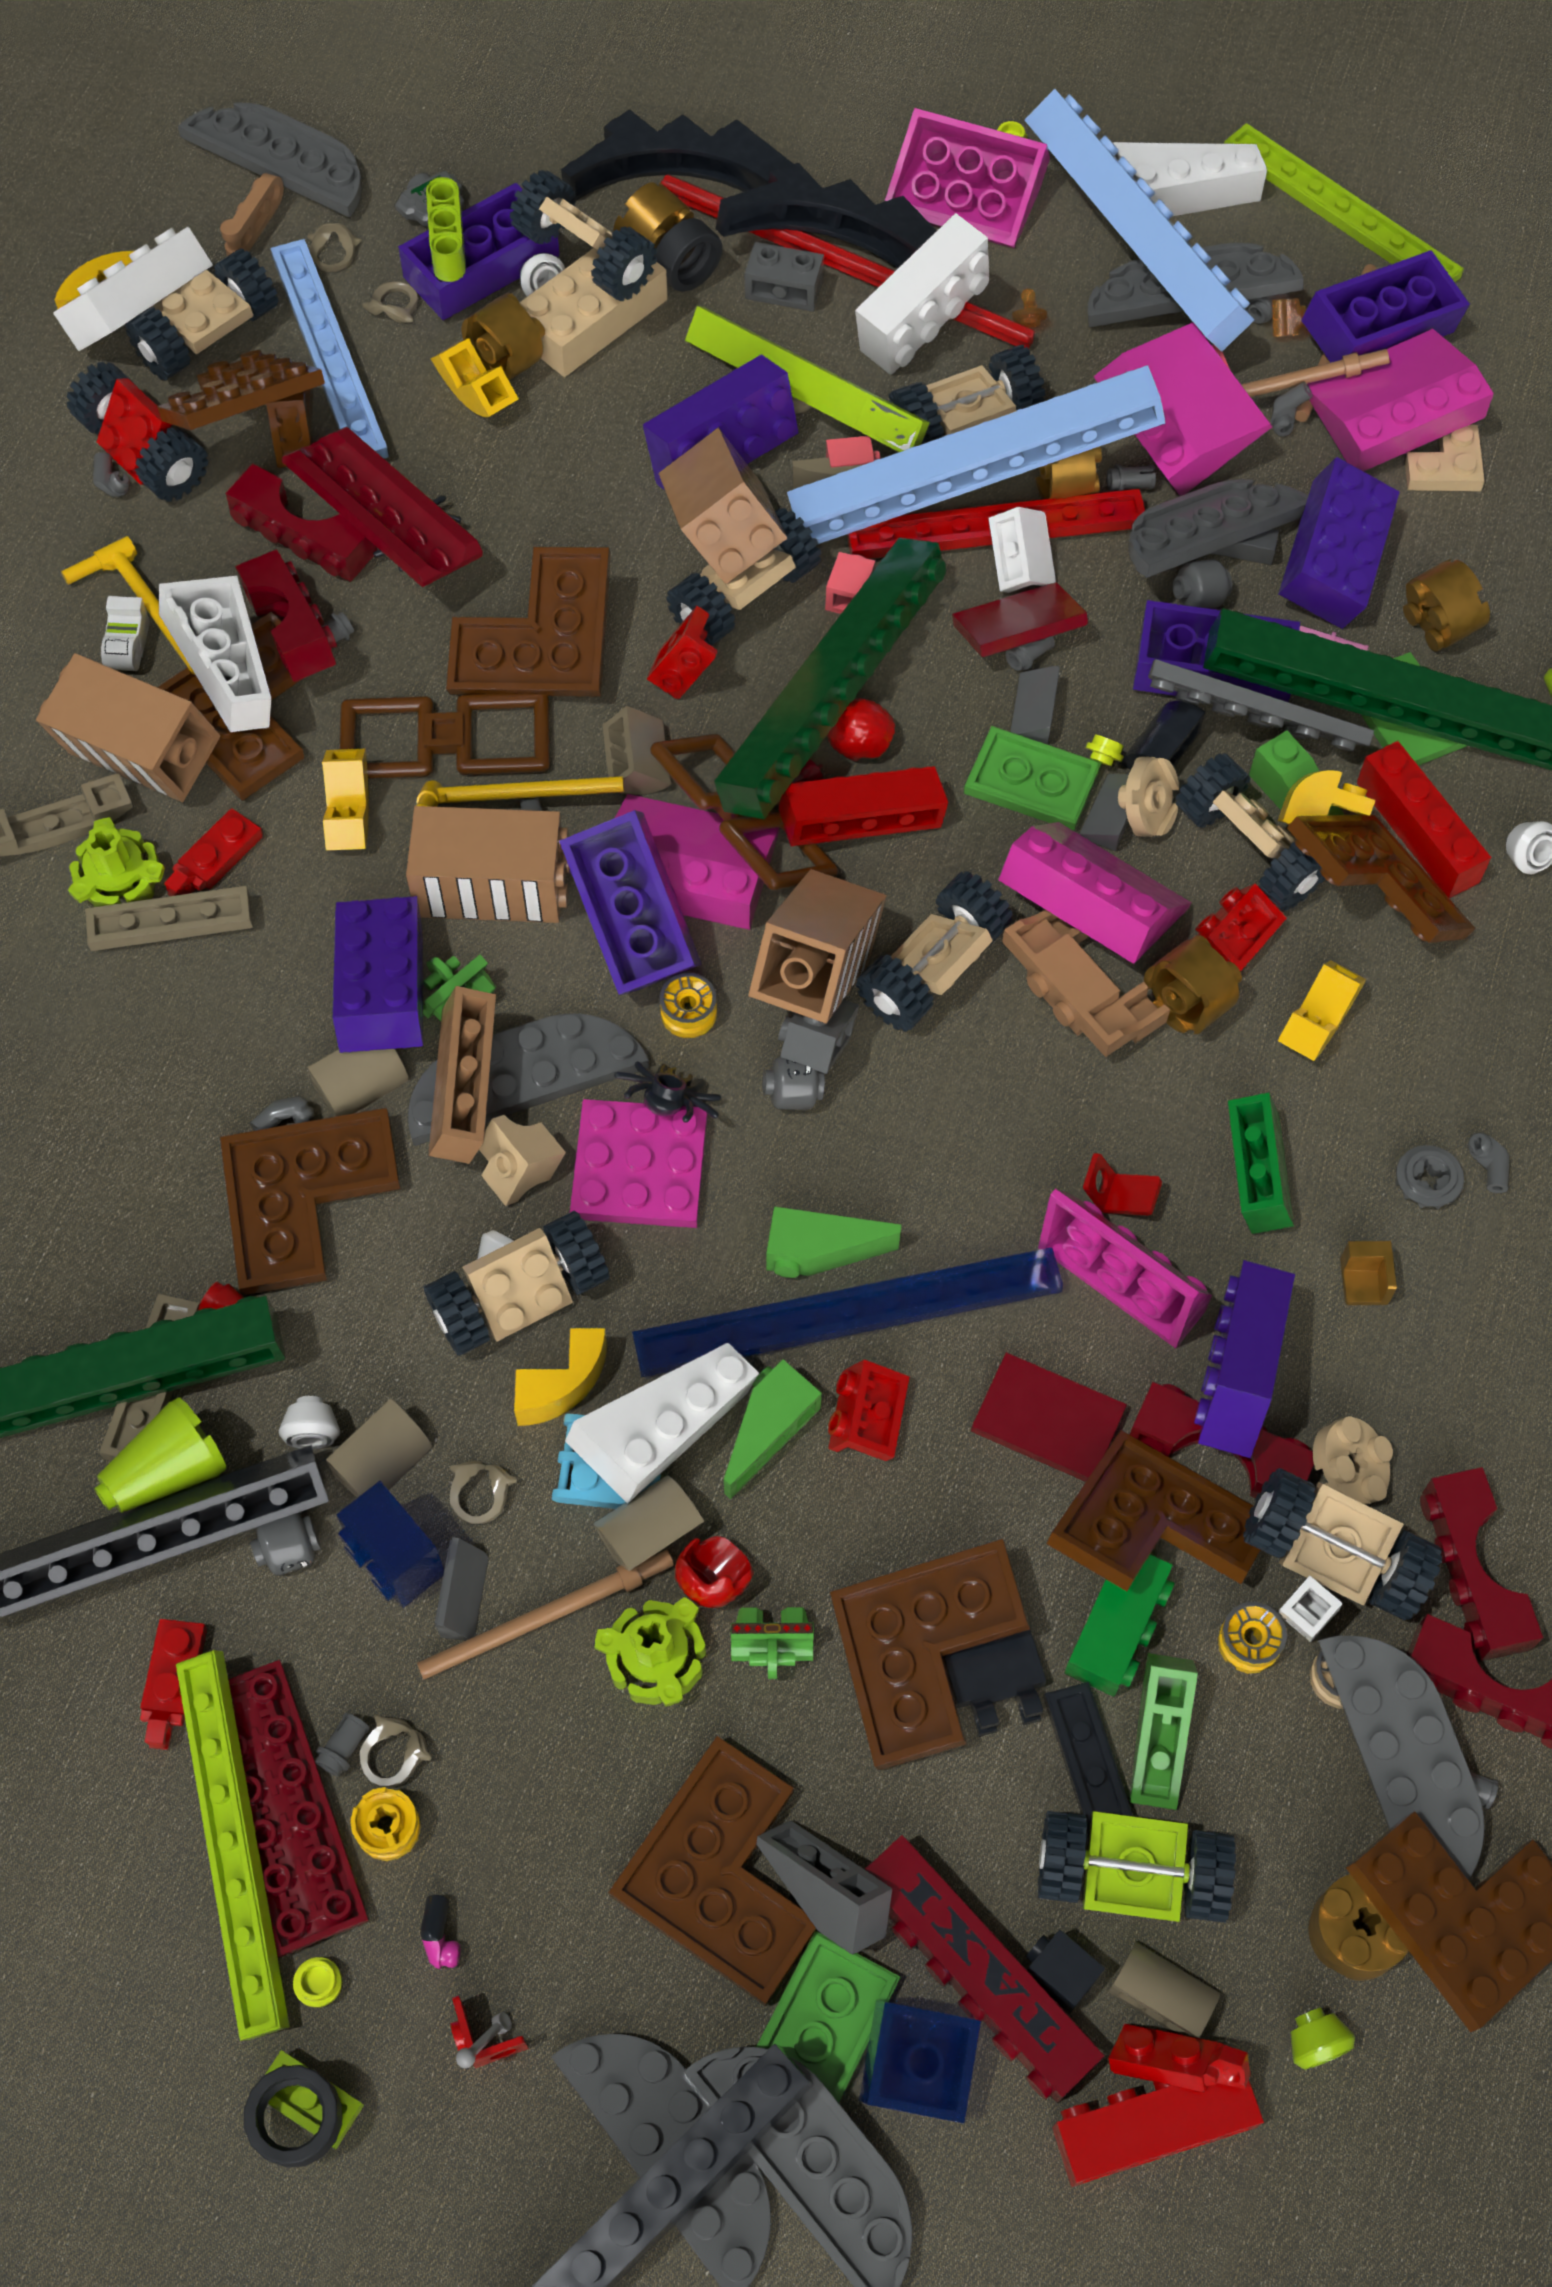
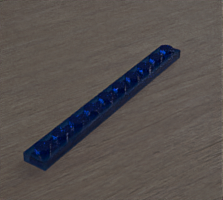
[632,1247,1063,1378]

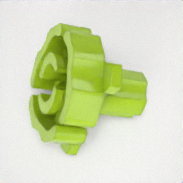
[68,817,165,907]
[594,1597,706,1707]

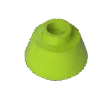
[1290,2007,1355,2070]

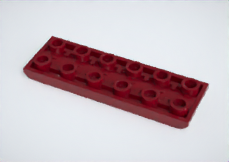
[282,427,483,588]
[228,1659,369,1958]

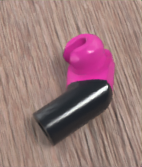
[420,1895,461,1969]

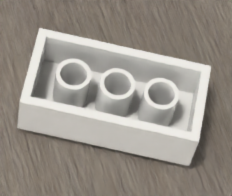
[855,213,989,375]

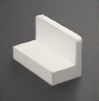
[989,507,1056,593]

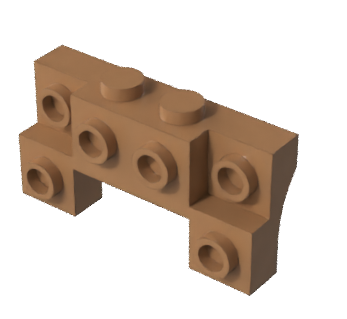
[1002,909,1170,1057]

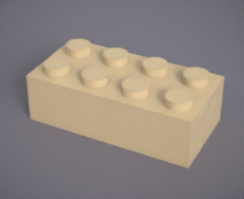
[520,248,667,378]

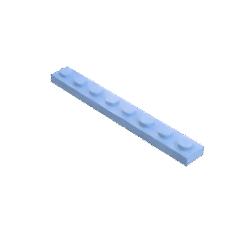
[270,239,389,458]

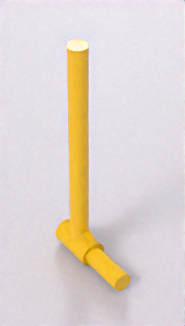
[61,536,195,675]
[416,776,624,807]

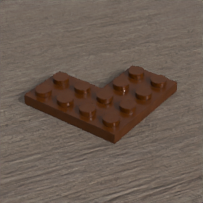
[157,350,325,430]
[446,547,611,697]
[157,612,305,801]
[1287,815,1475,943]
[220,1108,400,1296]
[1046,1430,1261,1591]
[830,1539,1030,1771]
[608,1736,817,2007]
[1346,1811,1552,2032]

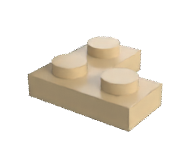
[1405,425,1485,491]

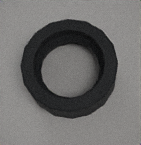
[655,218,722,292]
[244,2065,342,2168]

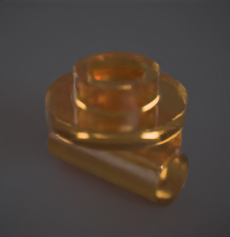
[1012,288,1048,328]
[1272,298,1306,337]

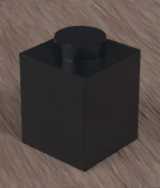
[1026,1929,1105,2013]

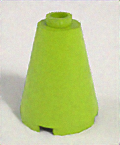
[94,1397,227,1513]

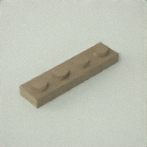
[85,885,253,951]
[99,1294,200,1461]

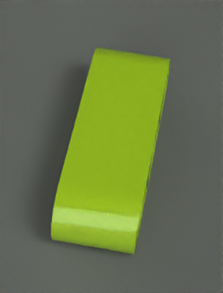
[426,177,466,282]

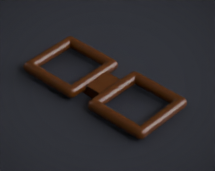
[340,694,550,779]
[650,734,838,890]

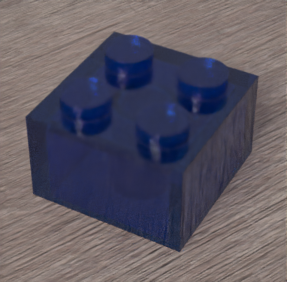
[336,1481,444,1608]
[859,1999,981,2124]

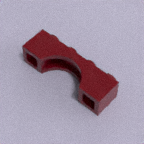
[225,463,377,582]
[235,549,337,682]
[1130,1382,1314,1498]
[1420,1467,1543,1662]
[1407,1614,1552,1749]

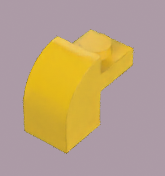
[1278,770,1375,825]

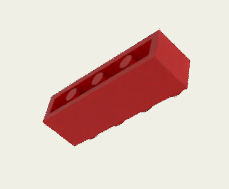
[1357,741,1492,899]
[779,766,948,847]
[1052,2080,1264,2187]

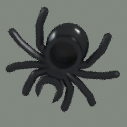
[614,1061,721,1123]

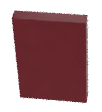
[952,582,1088,657]
[971,1352,1127,1482]

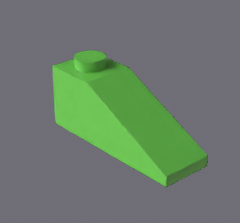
[1249,731,1344,815]
[766,1207,902,1278]
[724,1359,822,1499]
[1130,1653,1198,1810]

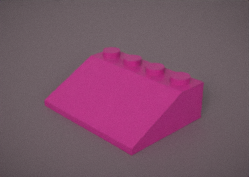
[885,108,1050,248]
[1093,322,1272,496]
[1307,329,1494,471]
[615,794,779,930]
[999,822,1192,964]
[1038,1188,1212,1349]

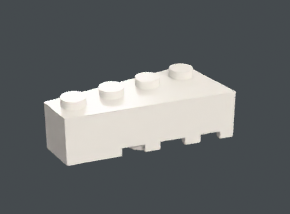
[1113,142,1267,216]
[53,227,213,351]
[159,576,271,732]
[565,1343,759,1504]

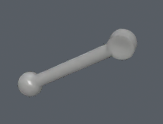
[456,2012,512,2069]

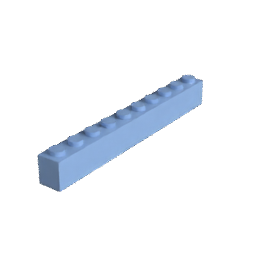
[1025,89,1255,352]
[787,365,1166,544]

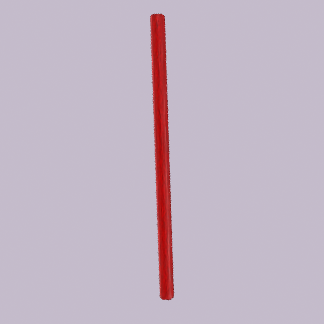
[661,175,1035,349]

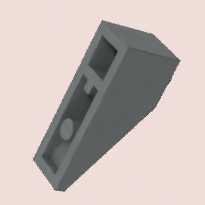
[757,1820,892,1955]

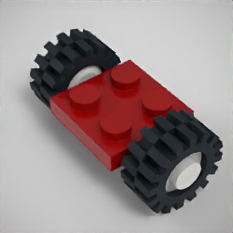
[66,362,209,502]

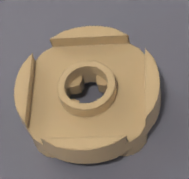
[1118,757,1179,837]
[1313,1416,1393,1505]

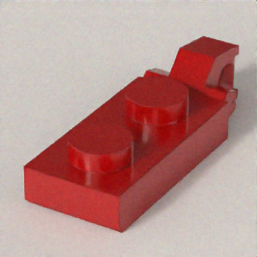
[164,808,263,896]
[140,1619,207,1750]
[1108,2024,1251,2092]

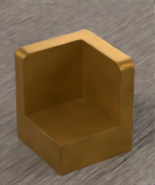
[1340,1241,1397,1305]

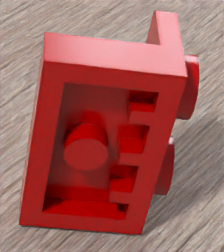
[647,606,718,699]
[1195,884,1287,972]
[828,1359,910,1461]

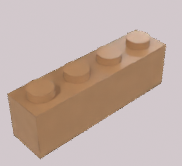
[428,986,496,1164]

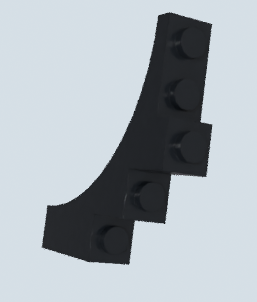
[561,109,794,201]
[715,162,937,268]

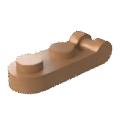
[220,173,284,256]

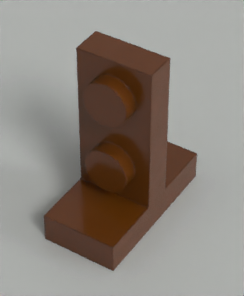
[266,388,313,468]

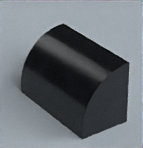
[1120,701,1206,770]

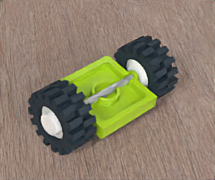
[1038,1811,1236,1923]

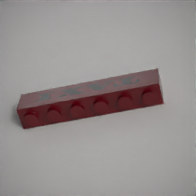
[864,1835,1104,2103]

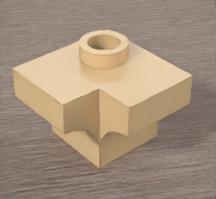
[479,1115,566,1206]

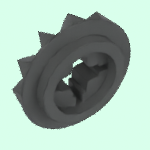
[1395,1145,1464,1210]

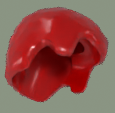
[827,698,895,762]
[675,1536,754,1608]

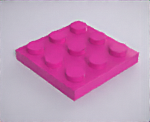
[570,1099,707,1228]

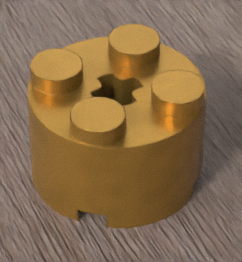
[613,182,694,256]
[461,293,545,381]
[1035,446,1102,499]
[1403,559,1490,652]
[1144,935,1242,1035]
[1308,1874,1409,1981]

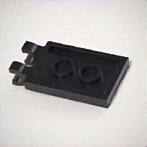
[943,1629,1046,1737]

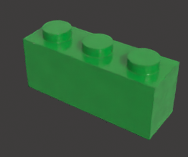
[1228,1092,1294,1234]
[1064,1554,1175,1697]

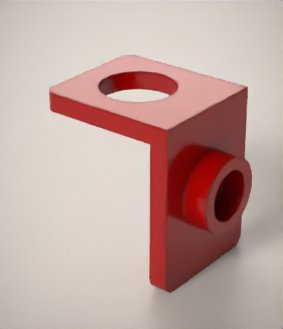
[1083,1153,1162,1216]
[450,1995,528,2069]

